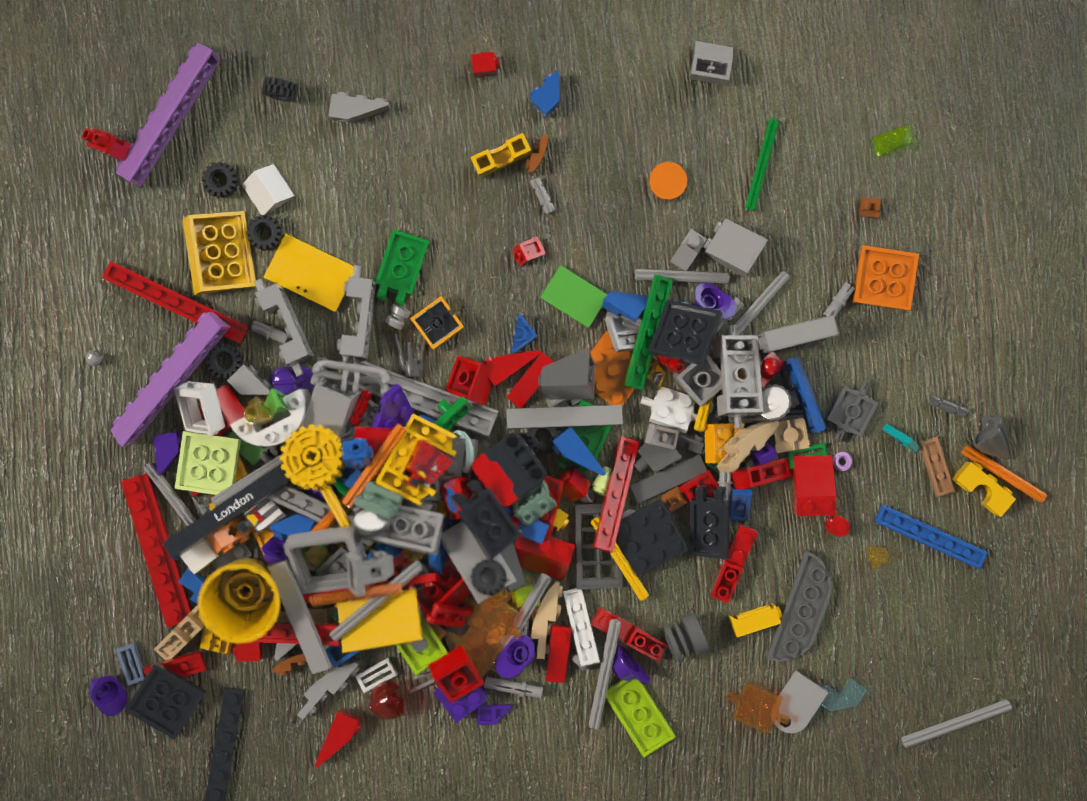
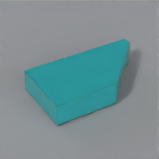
[882,423,919,452]

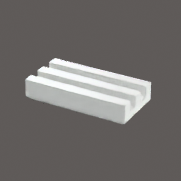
[355,657,398,693]

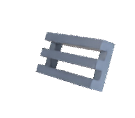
[115,642,146,686]

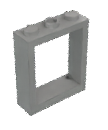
[757,315,838,354]
[284,525,373,594]

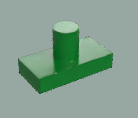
[435,396,472,431]

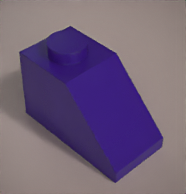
[153,432,182,474]

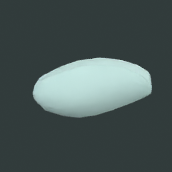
[452,430,474,473]

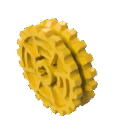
[280,424,346,491]

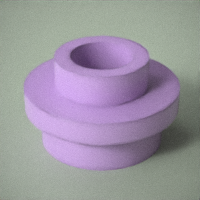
[833,452,852,471]

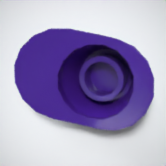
[695,282,736,319]
[269,366,315,395]
[262,536,290,566]
[496,635,535,678]
[612,646,650,684]
[89,676,127,716]

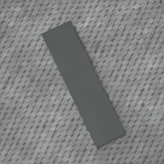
[630,454,707,503]

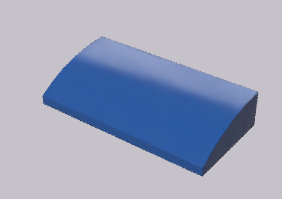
[783,356,826,433]

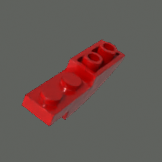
[710,524,758,603]
[591,607,668,662]

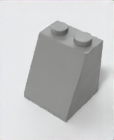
[703,218,767,277]
[302,378,362,438]

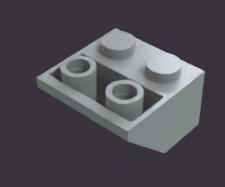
[689,41,733,86]

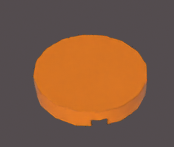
[649,162,687,201]

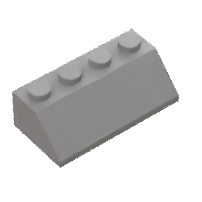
[440,521,517,604]

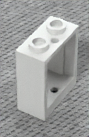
[174,381,225,436]

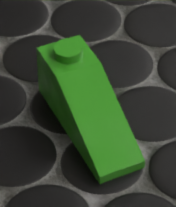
[264,388,291,423]

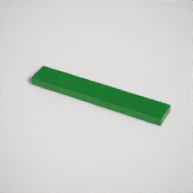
[624,274,673,391]

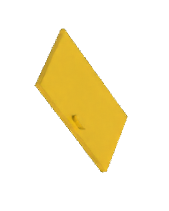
[264,234,354,312]
[337,589,423,653]

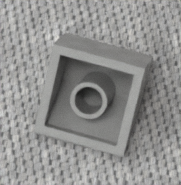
[672,355,722,407]

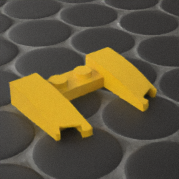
[375,414,456,506]

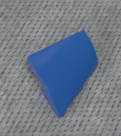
[602,291,648,323]

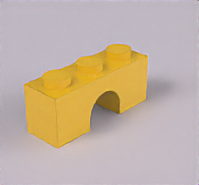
[471,133,531,178]
[952,462,1016,517]

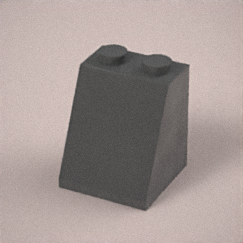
[538,348,595,400]

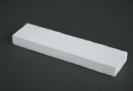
[563,588,600,667]

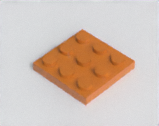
[852,245,919,311]
[591,330,653,406]

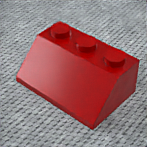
[514,535,575,580]
[416,554,471,616]

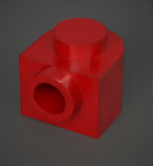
[825,515,850,537]

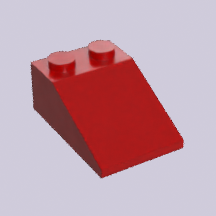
[793,455,836,516]

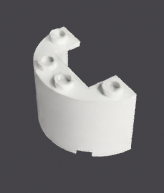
[230,389,311,446]

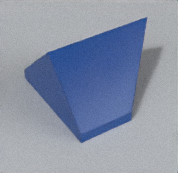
[511,314,537,354]

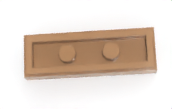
[918,437,955,497]

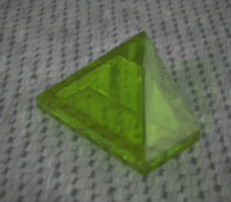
[872,124,915,156]

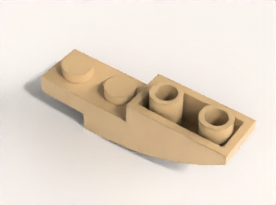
[716,421,780,472]
[531,580,563,659]

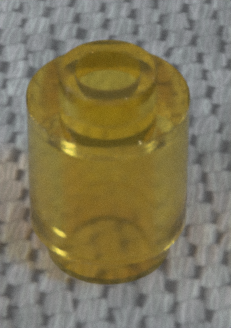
[244,404,271,425]

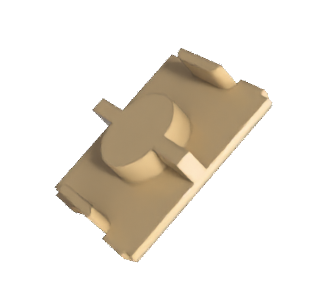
[773,418,810,453]

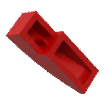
[506,352,554,409]

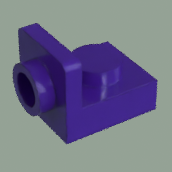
[749,442,777,465]

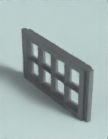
[574,504,623,589]

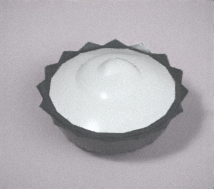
[759,384,792,421]
[351,508,390,536]

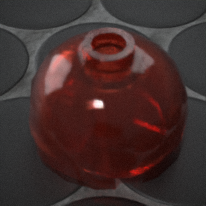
[369,680,405,720]

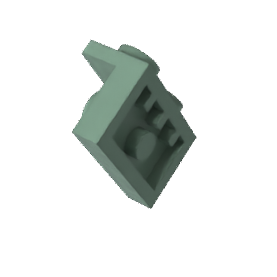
[353,481,403,519]
[513,481,556,526]

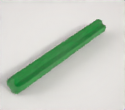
[745,118,779,211]

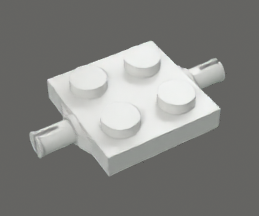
[640,386,697,434]

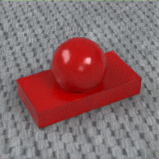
[760,351,785,388]

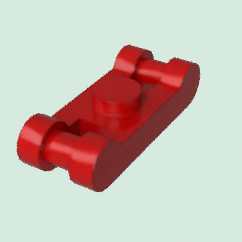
[425,601,473,627]

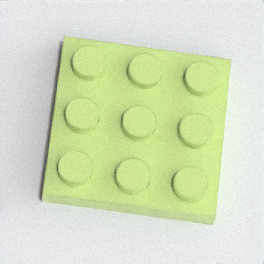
[175,431,241,495]

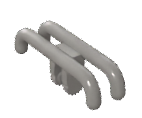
[311,360,390,395]

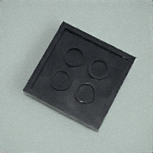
[648,300,723,366]
[617,499,689,576]
[124,662,206,740]

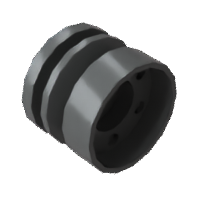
[663,613,710,664]

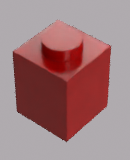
[471,51,500,78]
[559,468,591,502]
[233,642,263,662]

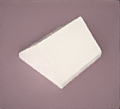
[242,164,295,216]
[181,539,219,574]

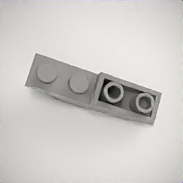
[297,660,360,720]

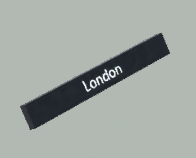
[162,462,292,560]

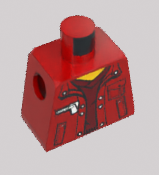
[405,439,453,489]

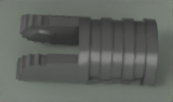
[260,445,284,462]

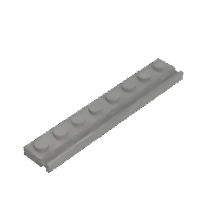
[347,358,498,438]

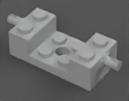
[337,265,376,363]
[254,279,314,377]
[713,325,763,429]

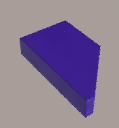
[476,704,512,725]

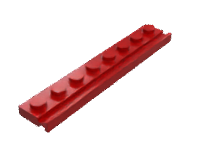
[120,473,192,628]

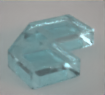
[821,678,867,711]

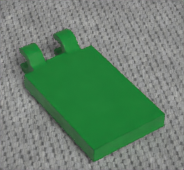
[375,229,429,307]
[557,400,612,474]

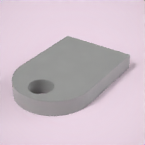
[771,670,828,733]

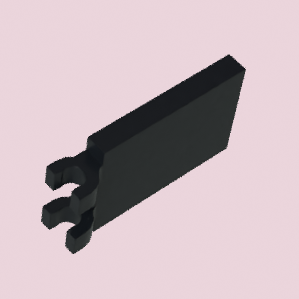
[452,480,522,559]
[690,484,730,560]

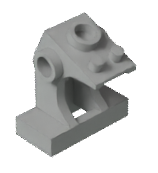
[346,549,394,597]

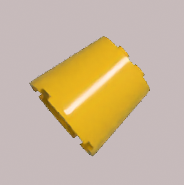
[198,558,280,643]

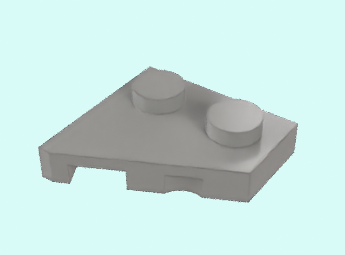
[605,316,640,353]

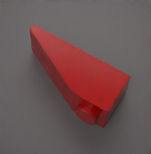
[483,350,542,387]
[731,458,792,489]
[545,623,571,683]
[314,709,362,768]

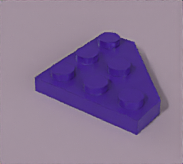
[372,383,414,428]

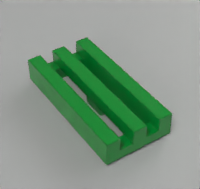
[787,443,827,469]

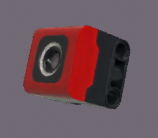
[472,433,546,507]

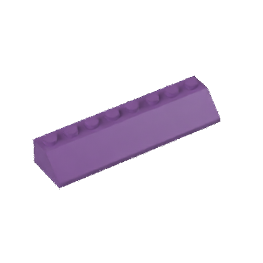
[116,43,221,188]
[111,312,230,447]

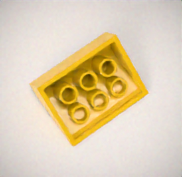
[182,211,256,295]

